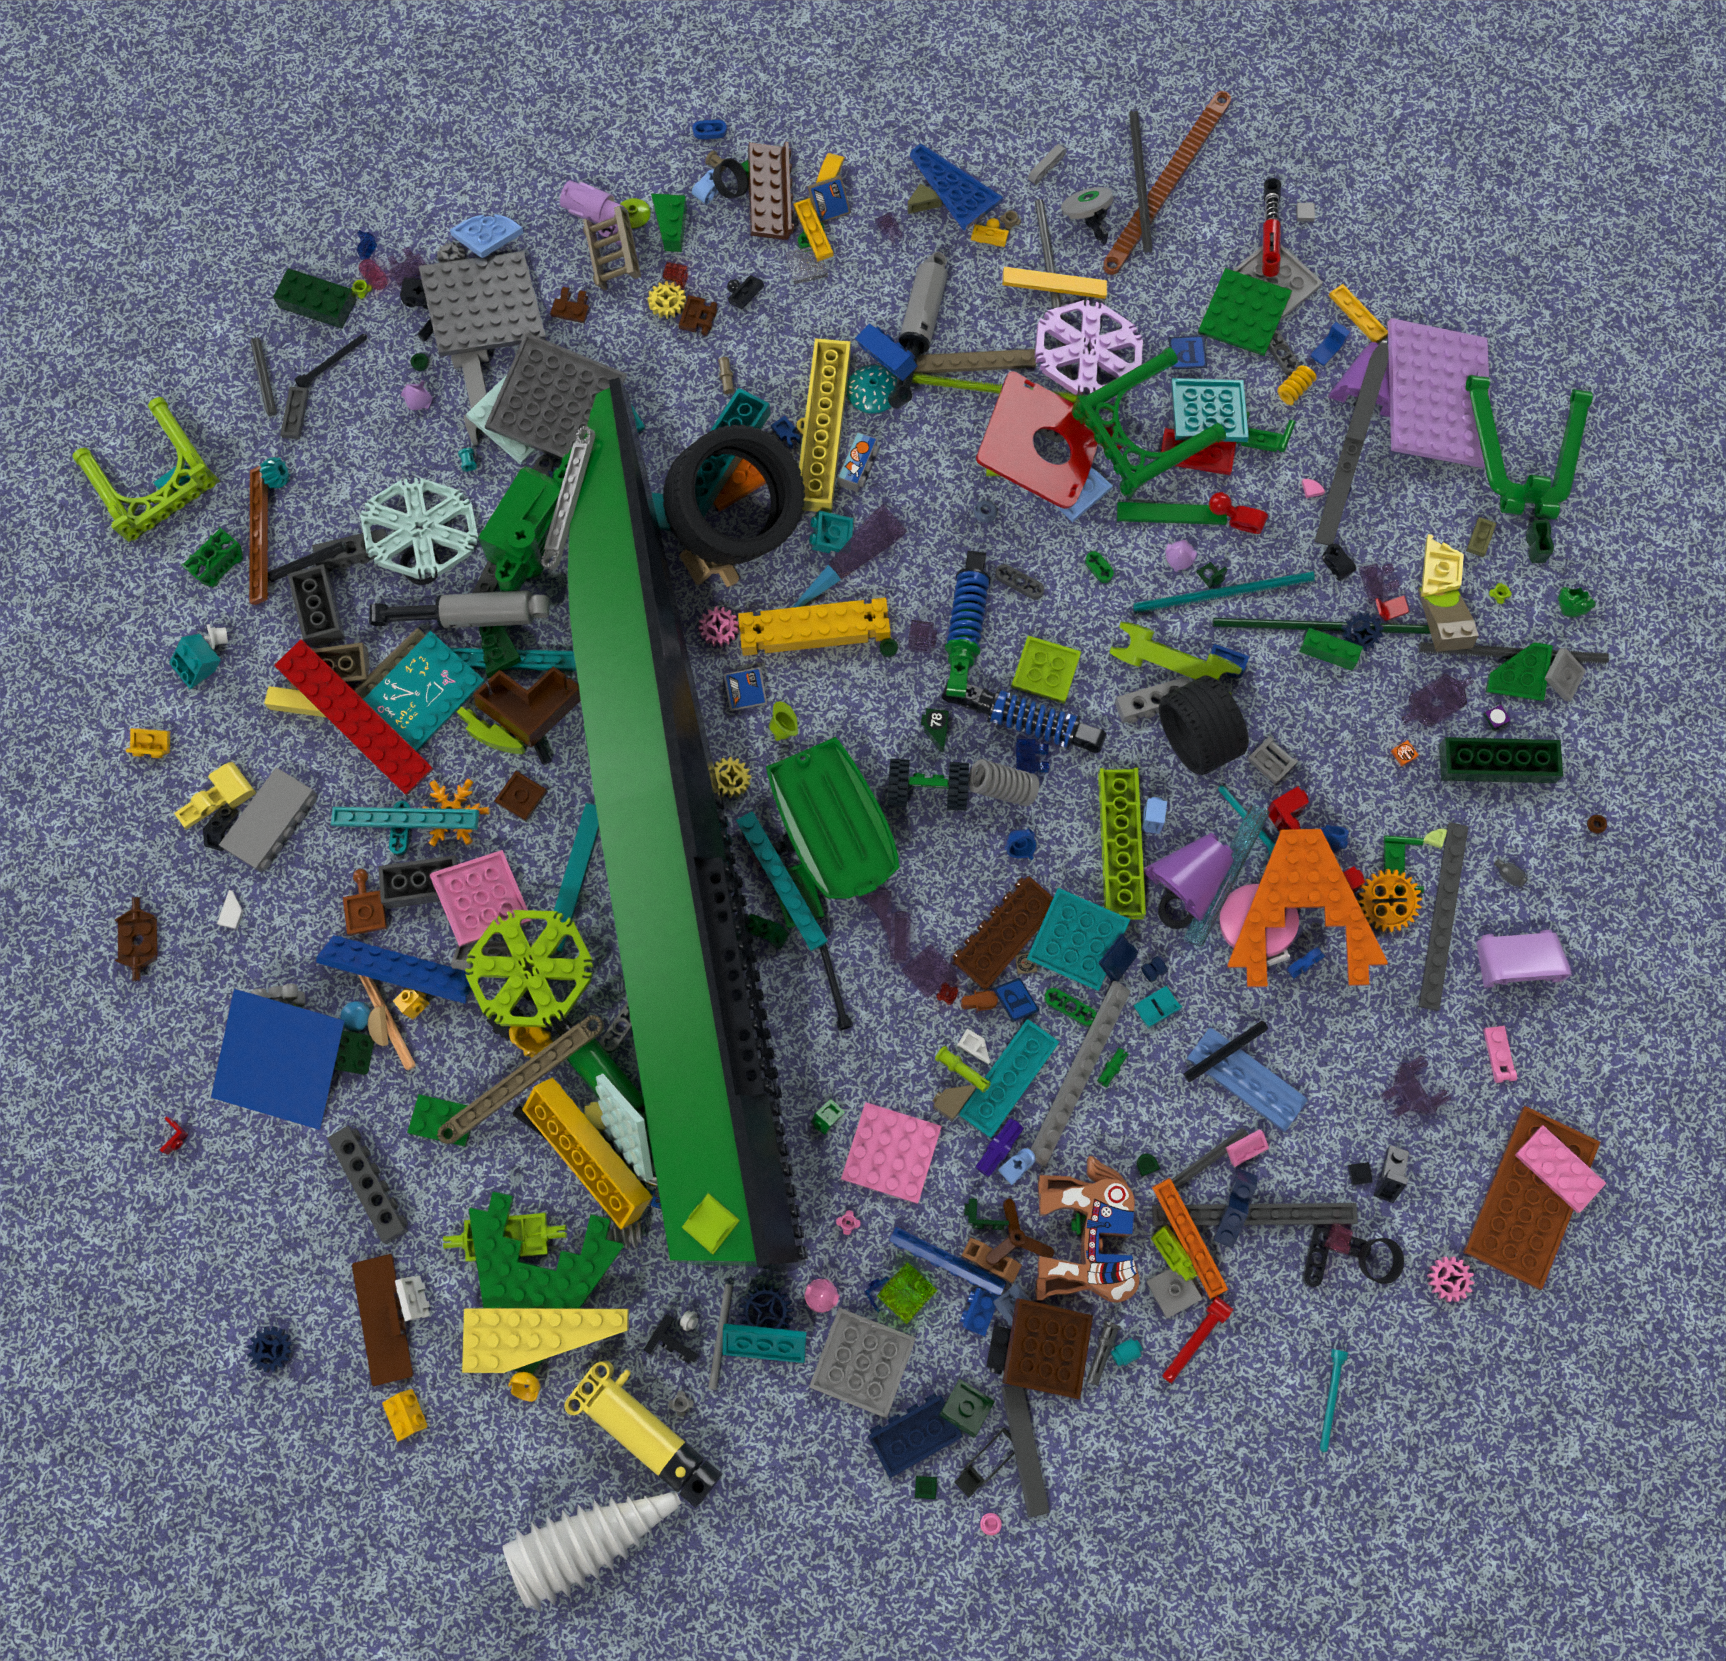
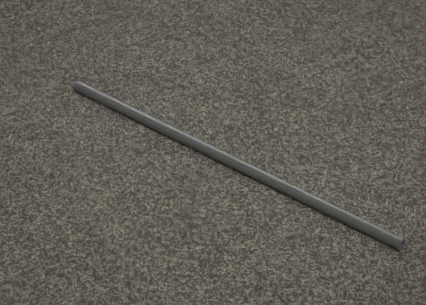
[1035,199,1075,403]

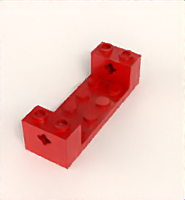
[1266,786,1365,893]

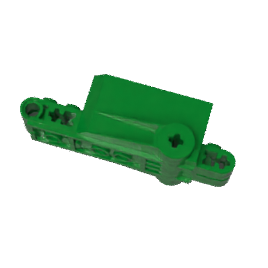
[478,448,572,592]

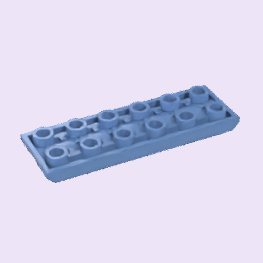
[1187,1028,1308,1132]

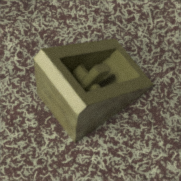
[907,184,942,214]

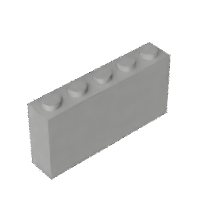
[219,767,318,873]

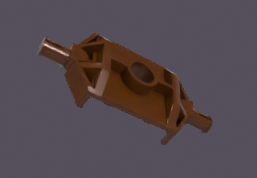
[115,897,157,982]

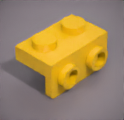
[126,728,170,758]
[382,1389,428,1442]

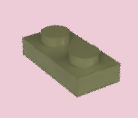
[1466,517,1497,557]

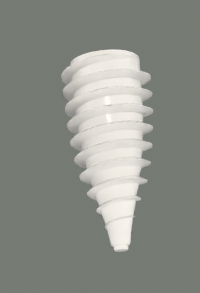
[503,1492,681,1612]

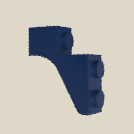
[1213,1169,1258,1249]

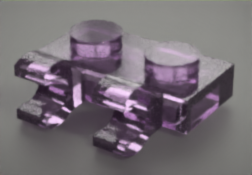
[387,247,427,287]
[1358,563,1400,603]

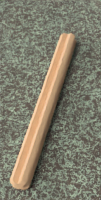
[359,975,416,1070]

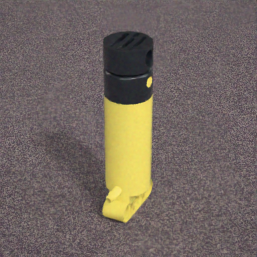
[564,1361,723,1508]

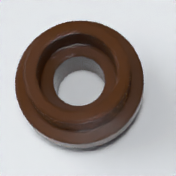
[1587,815,1607,834]

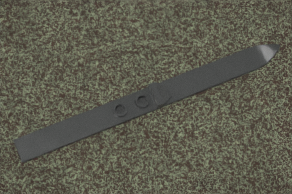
[1314,339,1389,546]

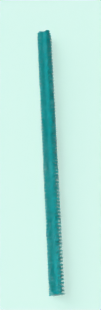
[1133,571,1315,614]

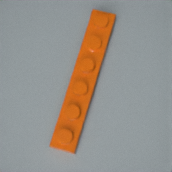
[1152,1178,1229,1299]

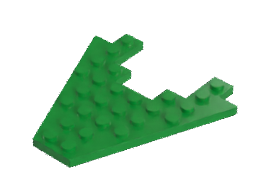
[469,1191,625,1374]

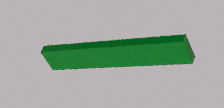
[1117,502,1227,525]

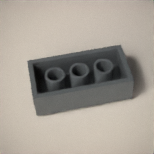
[287,564,345,648]
[378,855,461,909]

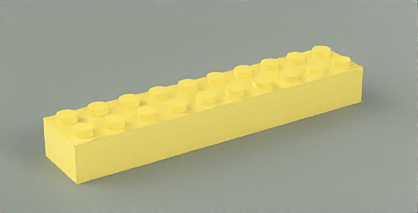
[799,338,851,513]

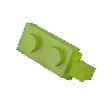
[1151,1225,1197,1281]

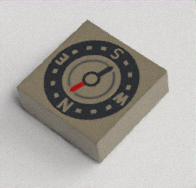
[1015,953,1037,975]

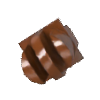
[961,990,998,1013]

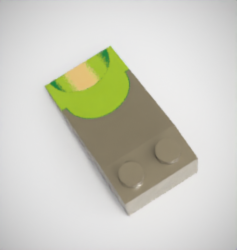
[1418,587,1479,652]

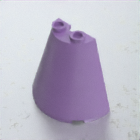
[1328,342,1390,417]
[1143,833,1234,921]

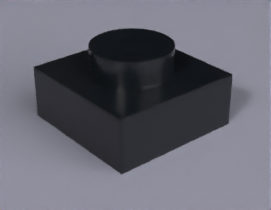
[1348,1162,1373,1186]

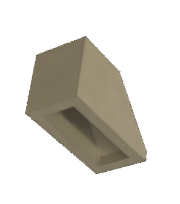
[932,1085,976,1122]

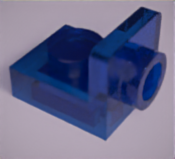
[356,230,377,262]

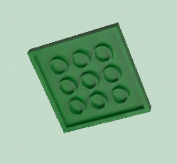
[1198,268,1292,356]

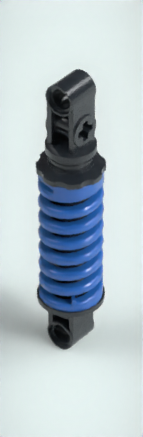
[941,681,1107,753]

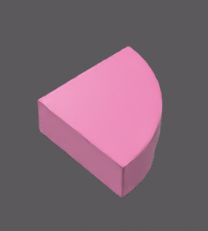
[1301,479,1325,498]

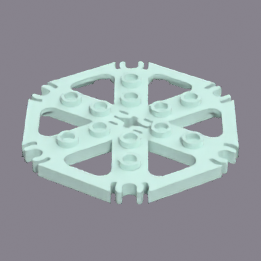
[360,477,478,579]

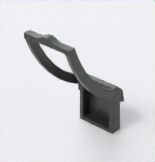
[954,1428,1015,1498]

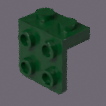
[333,1030,374,1075]

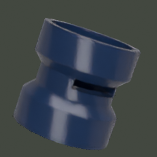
[1141,956,1168,983]

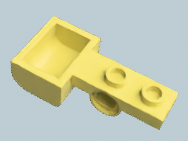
[174,762,256,830]

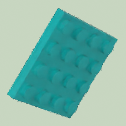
[1171,378,1249,442]
[1027,888,1130,991]

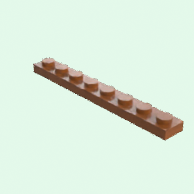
[249,466,268,605]

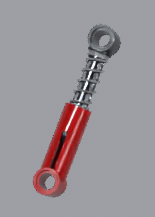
[1262,178,1282,277]

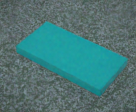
[723,1324,807,1363]

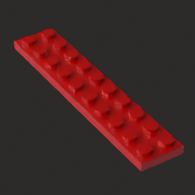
[274,639,434,796]

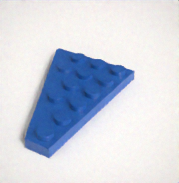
[910,143,1003,231]

